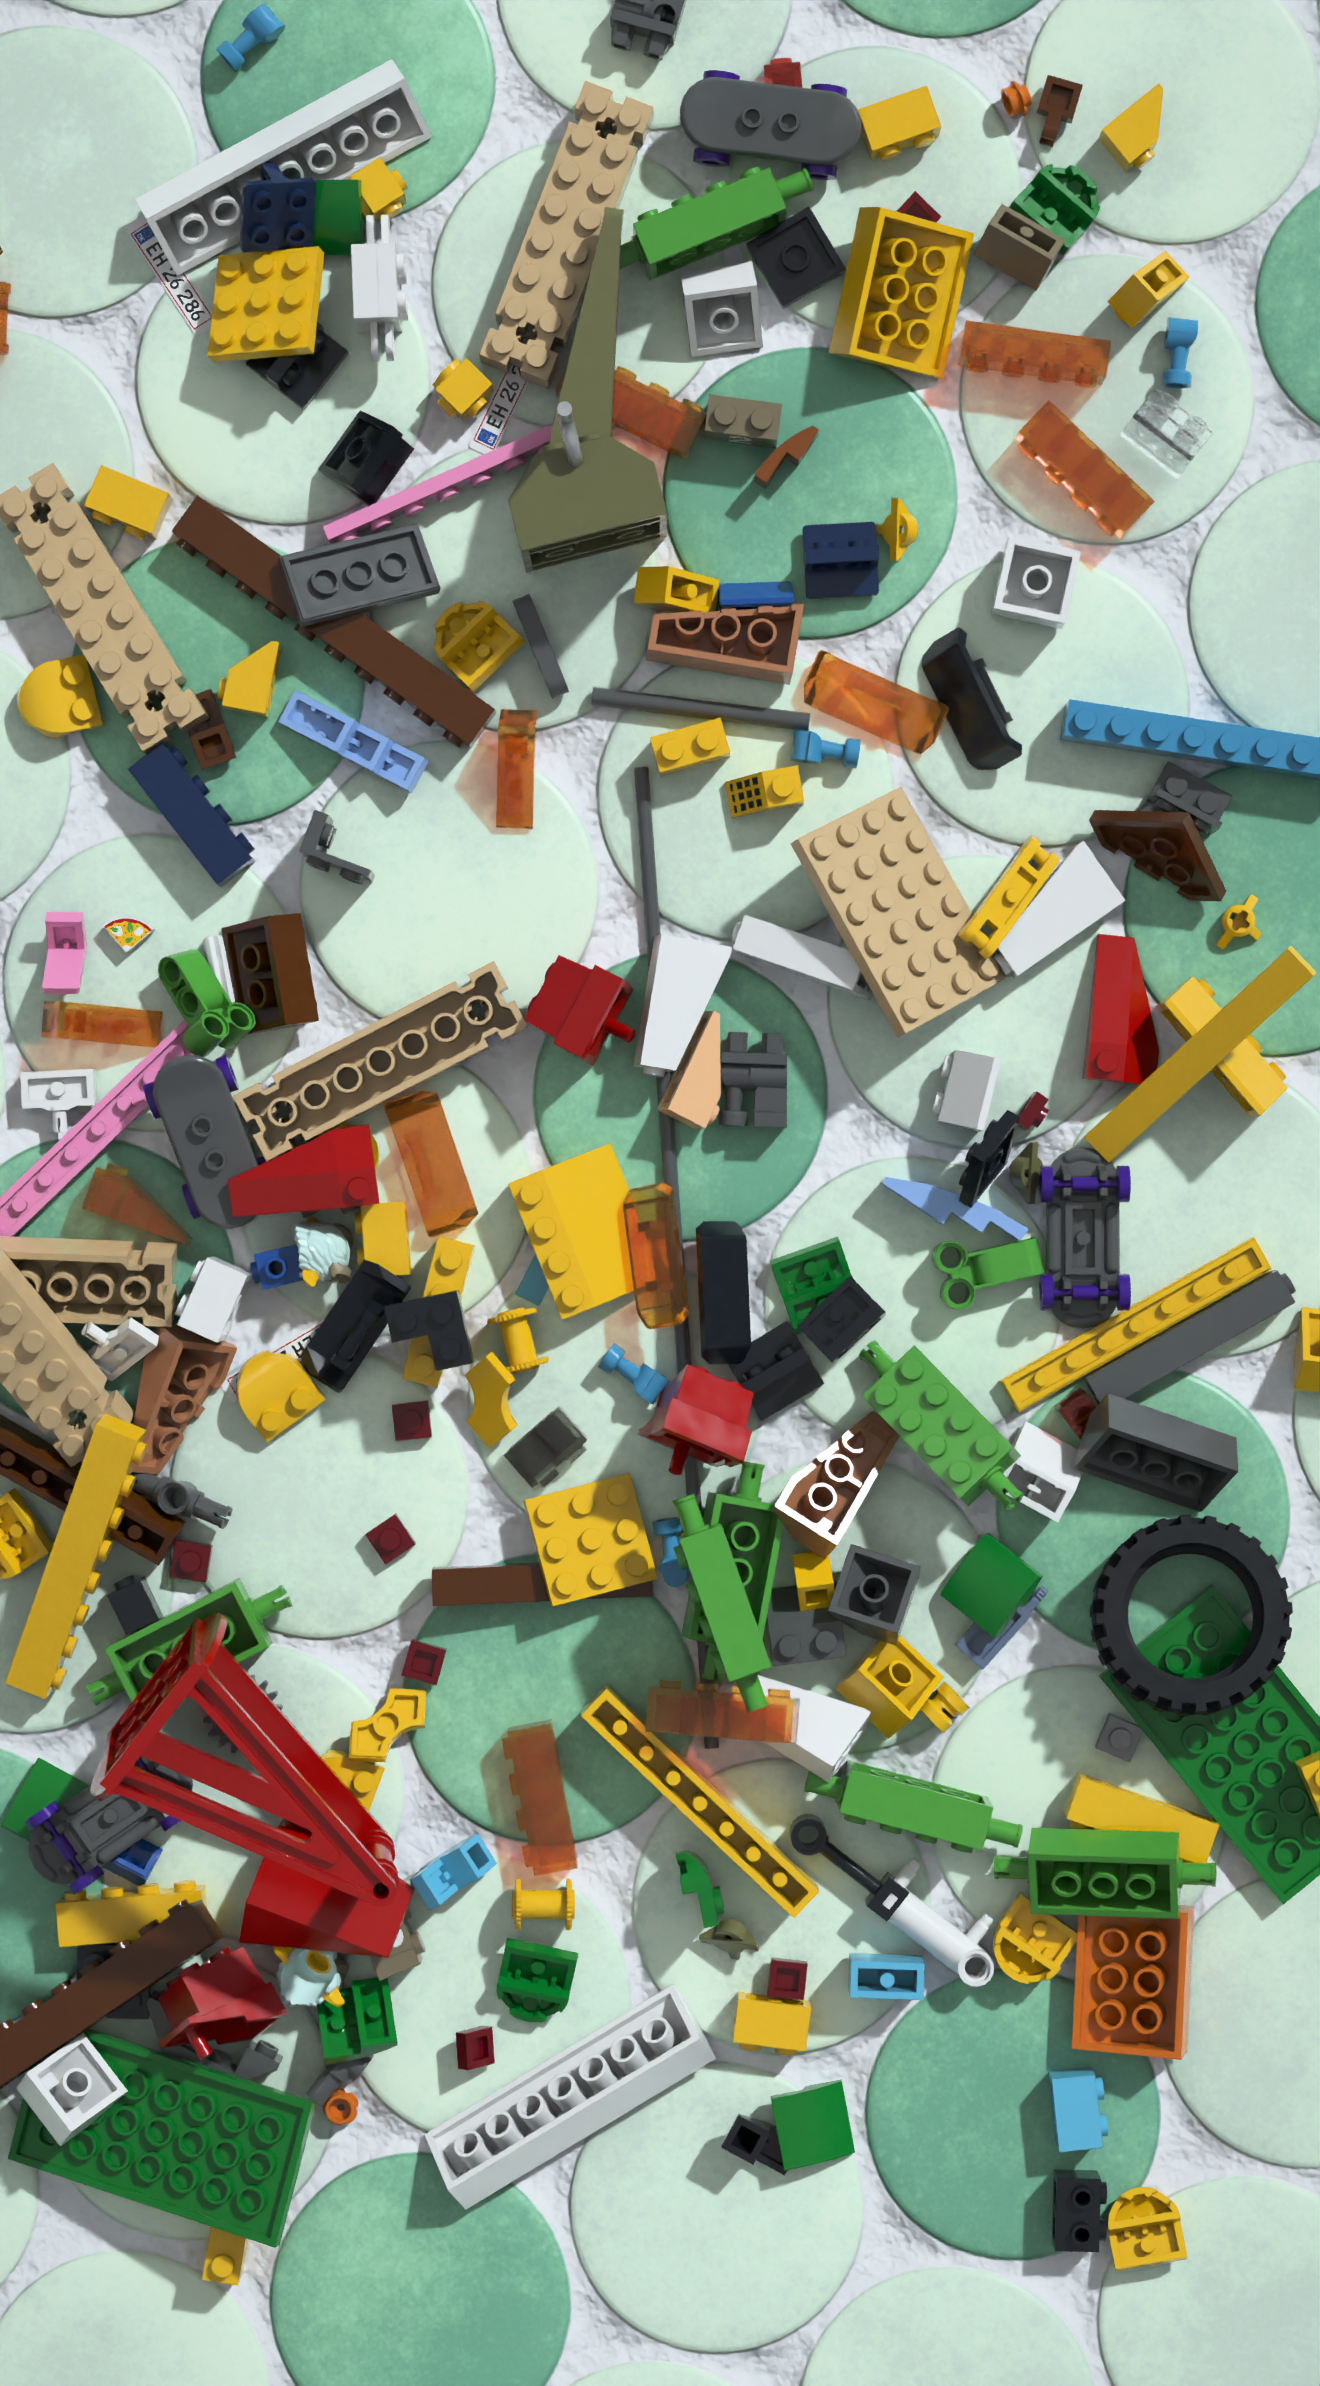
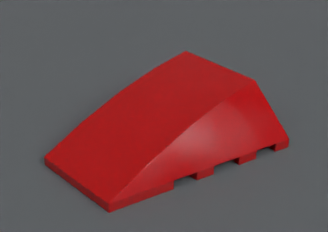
[239,1819,415,1958]

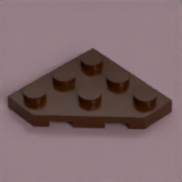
[1089,810,1227,902]

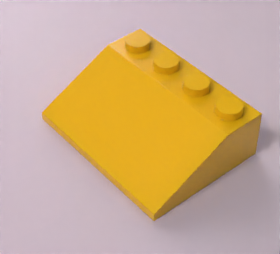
[829,207,974,379]
[508,1143,664,1320]

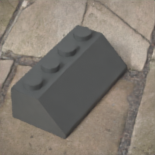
[1073,1393,1238,1512]

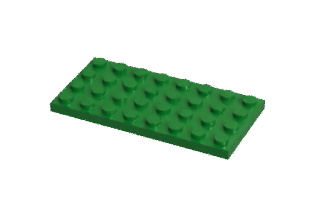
[1098,1584,1320,1905]
[8,2029,316,2248]

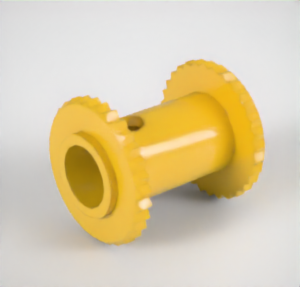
[487,1307,549,1374]
[512,1879,575,1930]

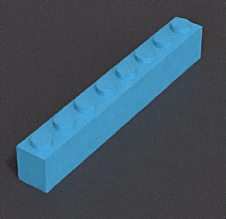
[1060,699,1320,780]

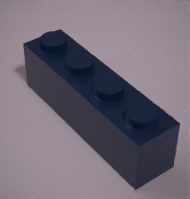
[128,742,255,887]

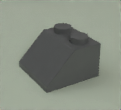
[828,1544,921,1646]
[767,1580,846,1666]

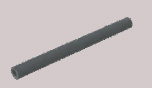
[591,687,810,731]

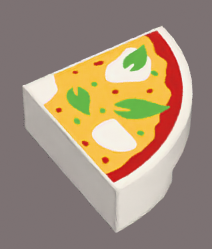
[103,917,155,954]

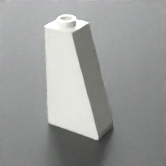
[993,841,1126,978]
[732,915,872,1000]
[633,934,732,1077]
[717,1675,871,1782]

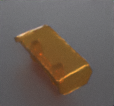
[804,650,949,754]
[384,1091,478,1237]
[623,1182,690,1329]

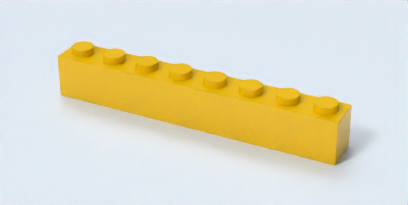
[5,1414,147,1699]
[581,1684,819,1918]

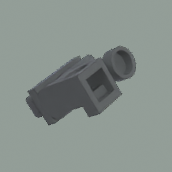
[610,0,687,60]
[718,1032,788,1128]

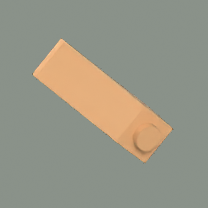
[657,1010,721,1129]

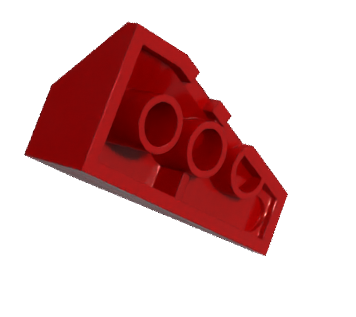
[1082,934,1159,1085]
[228,1124,379,1217]

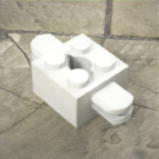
[351,214,409,362]

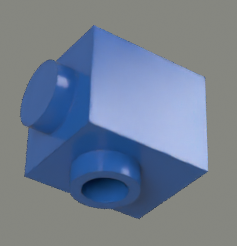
[250,1244,303,1290]

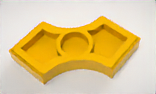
[464,1352,517,1449]
[349,1688,427,1762]

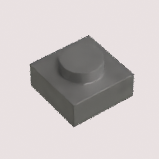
[1095,1713,1143,1762]

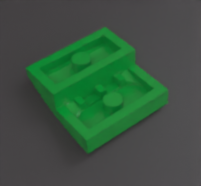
[312,180,365,255]
[769,1236,853,1335]
[940,1533,1043,1638]
[1,1757,90,1841]
[316,1978,398,2065]
[771,2079,855,2171]

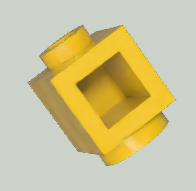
[350,157,408,222]
[432,358,494,421]

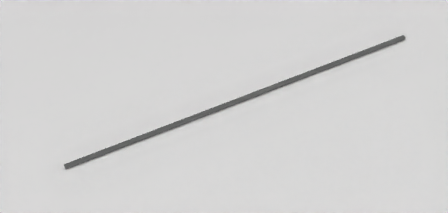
[634,767,719,1749]

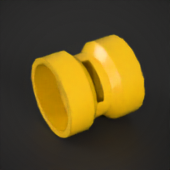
[921,1681,970,1733]

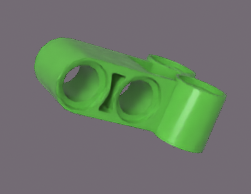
[158,950,256,1057]
[932,1237,1044,1309]

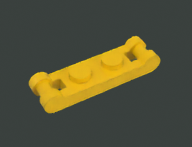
[958,835,1060,959]

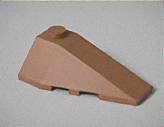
[132,1324,237,1474]
[773,1411,900,1559]

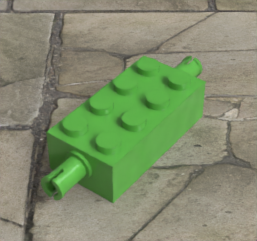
[620,167,814,280]
[859,1341,1024,1511]
[681,1461,784,1682]
[672,1493,772,1713]
[86,1578,292,1706]
[804,1760,1023,1853]
[994,1828,1217,1919]

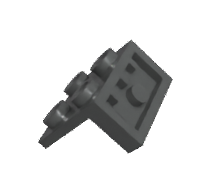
[1146,761,1232,837]
[299,810,375,885]

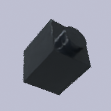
[107,1575,163,1635]

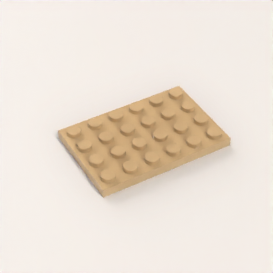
[790,787,1007,1038]

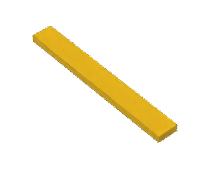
[1084,946,1317,1163]
[1000,1237,1272,1412]

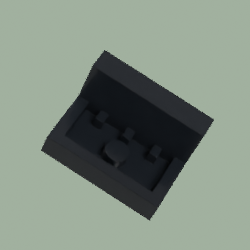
[246,322,349,411]
[318,410,414,506]
[797,1276,886,1364]
[728,1321,824,1421]

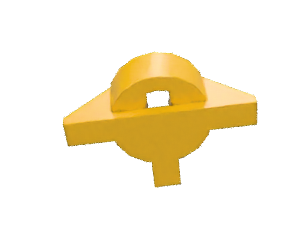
[875,498,918,561]
[1216,894,1262,950]

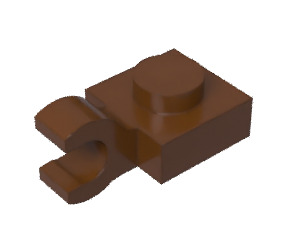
[1036,75,1083,147]

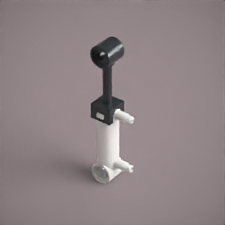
[790,1814,994,1987]

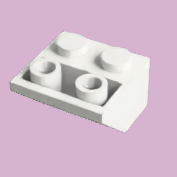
[1003,1421,1083,1523]

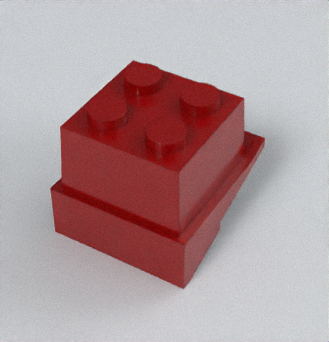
[524,955,636,1066]
[637,1364,754,1475]
[158,1947,287,2060]

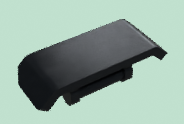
[922,627,1022,770]
[696,1221,751,1364]
[300,1260,411,1393]

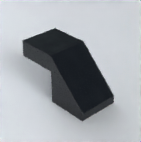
[721,2114,788,2176]

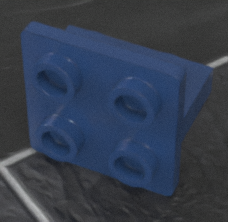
[240,163,316,253]
[802,522,879,599]

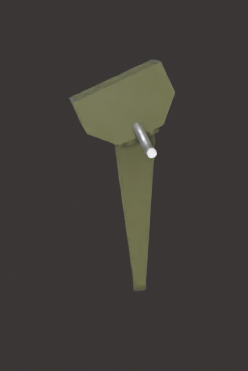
[508,207,667,573]

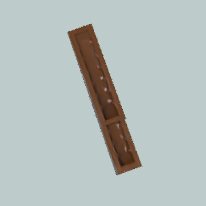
[432,1563,653,1606]

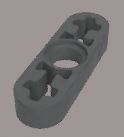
[512,594,569,699]

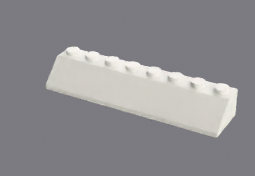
[135,59,432,276]
[424,1984,716,2210]

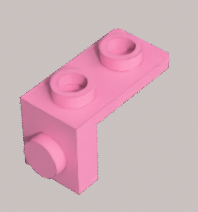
[42,912,87,994]

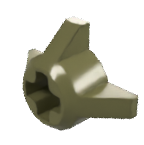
[1009,1142,1043,1204]
[699,1919,759,1960]

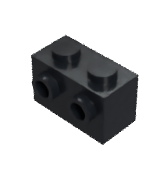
[1052,2169,1107,2252]

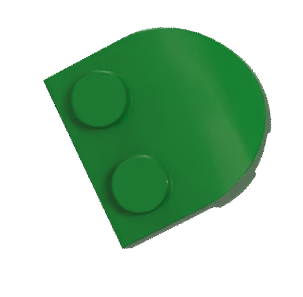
[1009,164,1100,256]
[676,1850,724,1928]
[497,1938,578,2023]

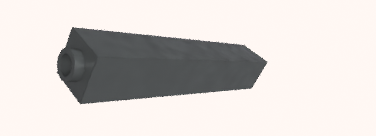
[1083,1270,1296,1404]

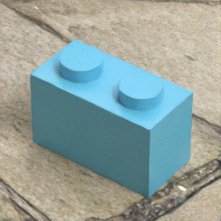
[848,1953,925,2000]
[1048,2067,1108,2152]

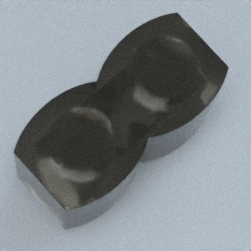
[503,1406,588,1488]

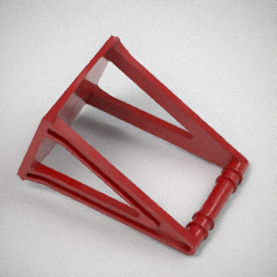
[90,1612,399,1907]

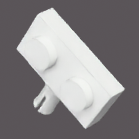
[20,1069,97,1133]
[81,1317,159,1382]

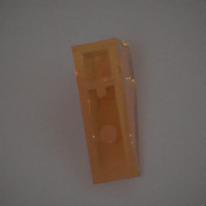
[496,709,537,829]
[41,1001,162,1048]
[82,1163,192,1245]

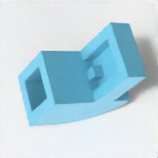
[411,1833,497,1910]

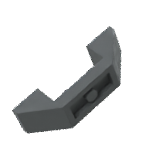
[146,1990,283,2080]

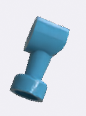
[216,4,285,72]
[1162,317,1198,388]
[790,730,860,768]
[598,1343,670,1405]
[652,1517,688,1587]

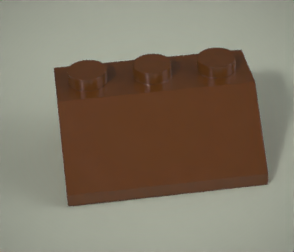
[221,913,319,1035]

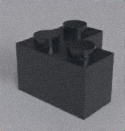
[384,1290,474,1371]

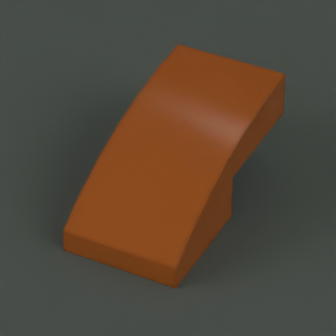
[754,426,819,489]

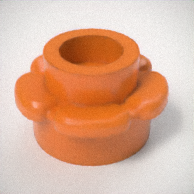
[1001,81,1032,117]
[323,2089,359,2125]

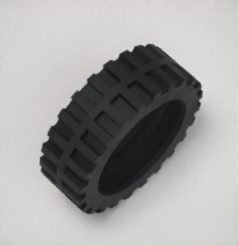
[1089,1514,1293,1717]

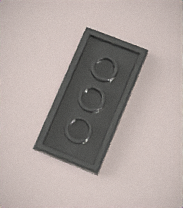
[278,523,441,627]

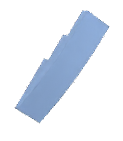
[278,690,429,793]
[881,1177,1028,1241]

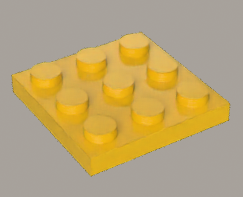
[207,246,324,362]
[523,1473,658,1607]

